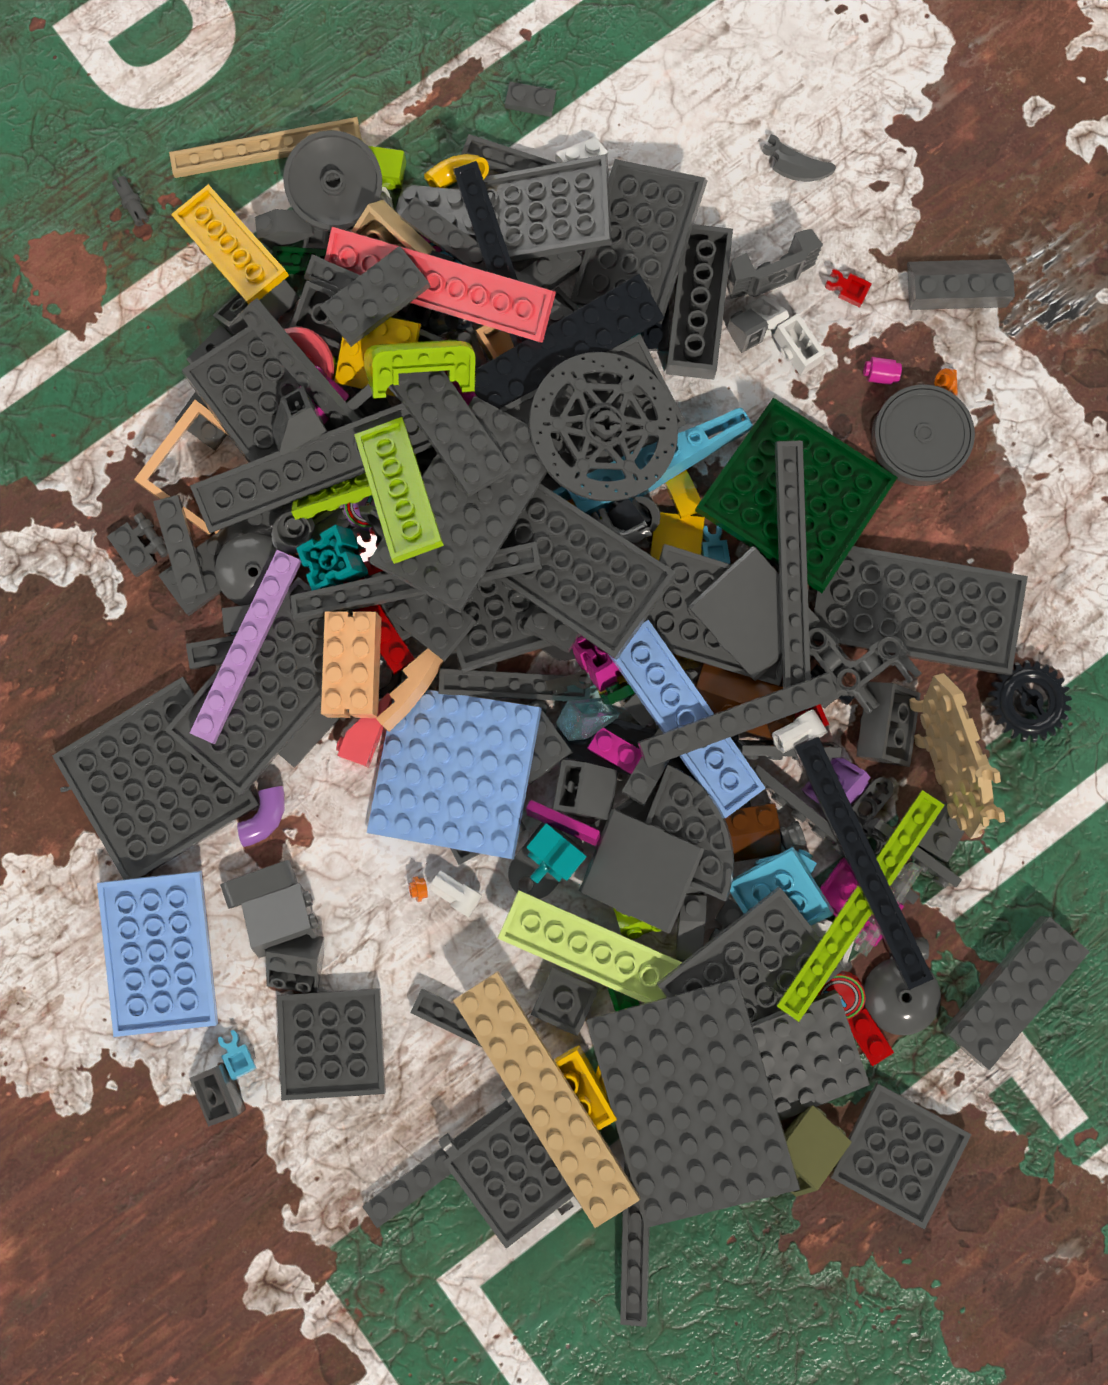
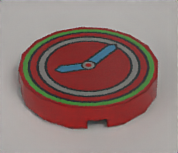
[816,971,866,1020]

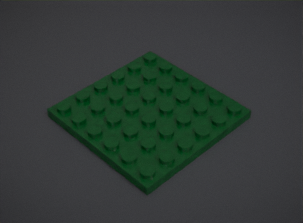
[695,397,898,594]

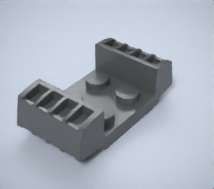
[727,229,823,299]

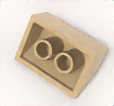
[351,200,436,255]

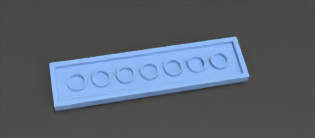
[608,620,765,818]

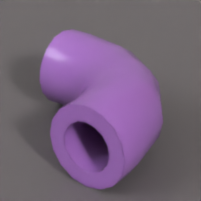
[237,786,285,847]

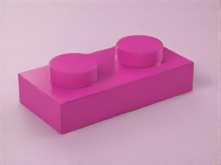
[588,727,642,774]

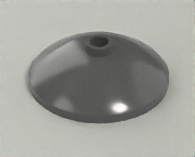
[215,533,277,606]
[864,959,941,1035]

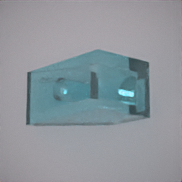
[556,698,620,741]

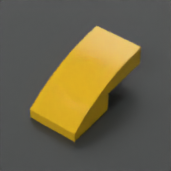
[664,470,701,519]

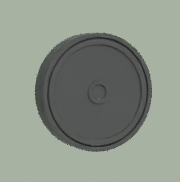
[871,385,975,486]

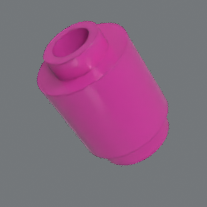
[863,357,902,385]

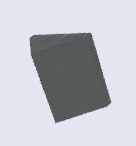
[189,1063,246,1127]

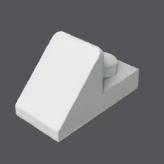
[744,295,790,338]

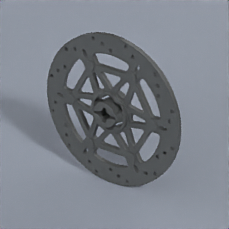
[529,352,678,502]

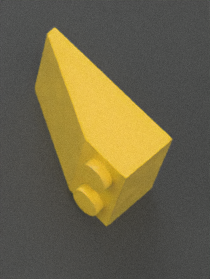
[554,1044,617,1131]

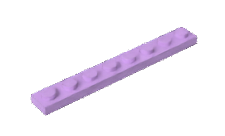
[190,550,301,744]

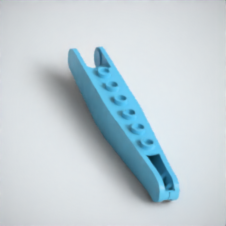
[552,408,753,517]

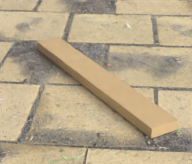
[169,117,362,178]

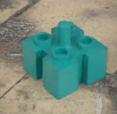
[296,525,368,591]
[526,823,587,884]

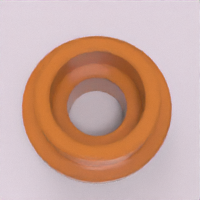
[409,876,428,902]

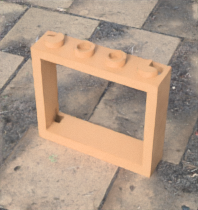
[134,400,228,536]

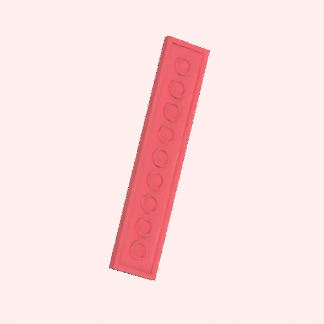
[325,227,556,342]

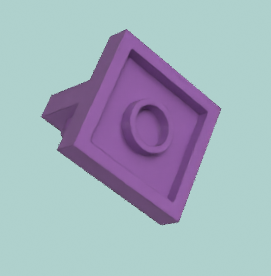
[801,757,871,806]

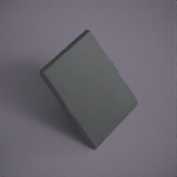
[688,547,820,681]
[579,809,704,933]

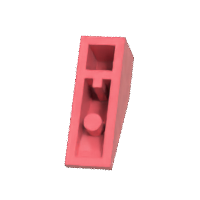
[336,693,393,768]

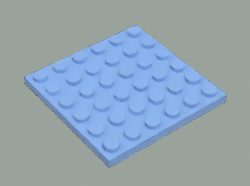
[367,685,542,860]

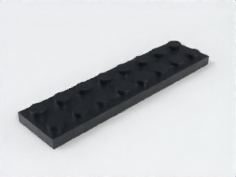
[474,274,664,409]

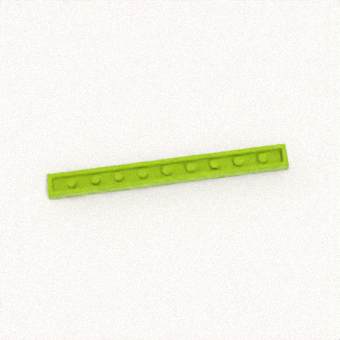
[776,790,944,1022]

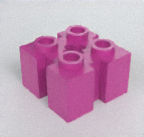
[572,636,622,692]

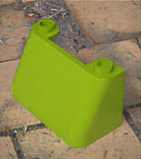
[364,340,475,398]

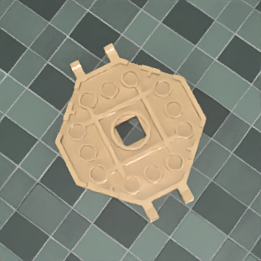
[909,673,1005,839]

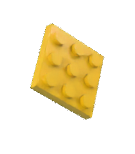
[335,317,421,396]

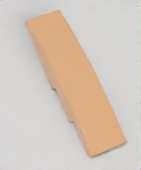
[376,648,444,732]

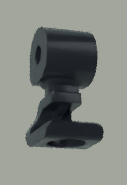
[429,312,474,335]

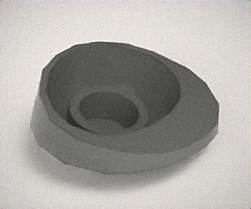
[271,508,315,555]

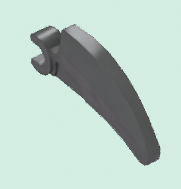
[762,134,836,182]

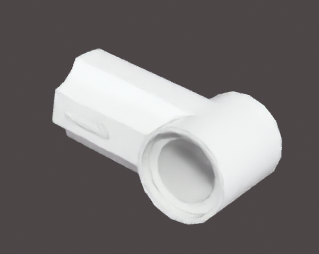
[772,710,827,753]
[428,871,483,917]

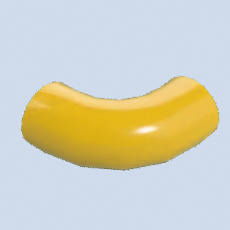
[424,154,489,188]

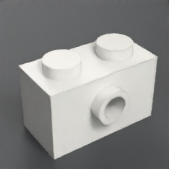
[774,313,826,376]

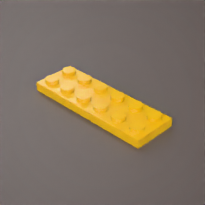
[171,184,289,304]

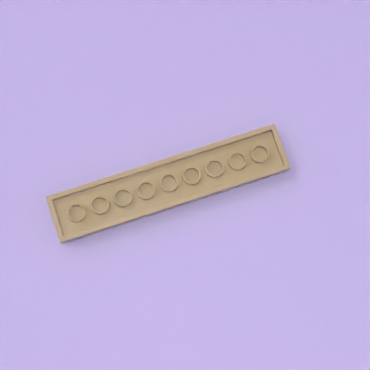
[453,971,640,1228]

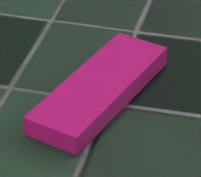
[526,800,600,846]

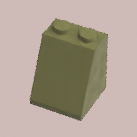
[783,1105,852,1197]

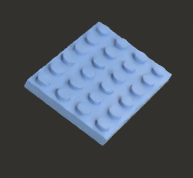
[97,871,218,1037]

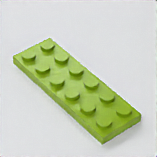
[354,417,444,564]

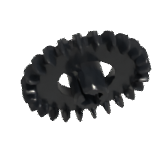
[987,660,1072,743]

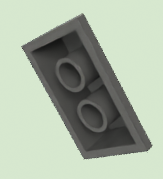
[213,280,300,336]
[856,682,921,767]

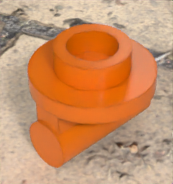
[934,368,958,395]

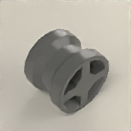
[780,821,806,850]

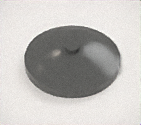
[283,130,382,232]

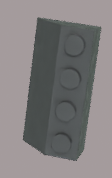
[907,259,1015,310]

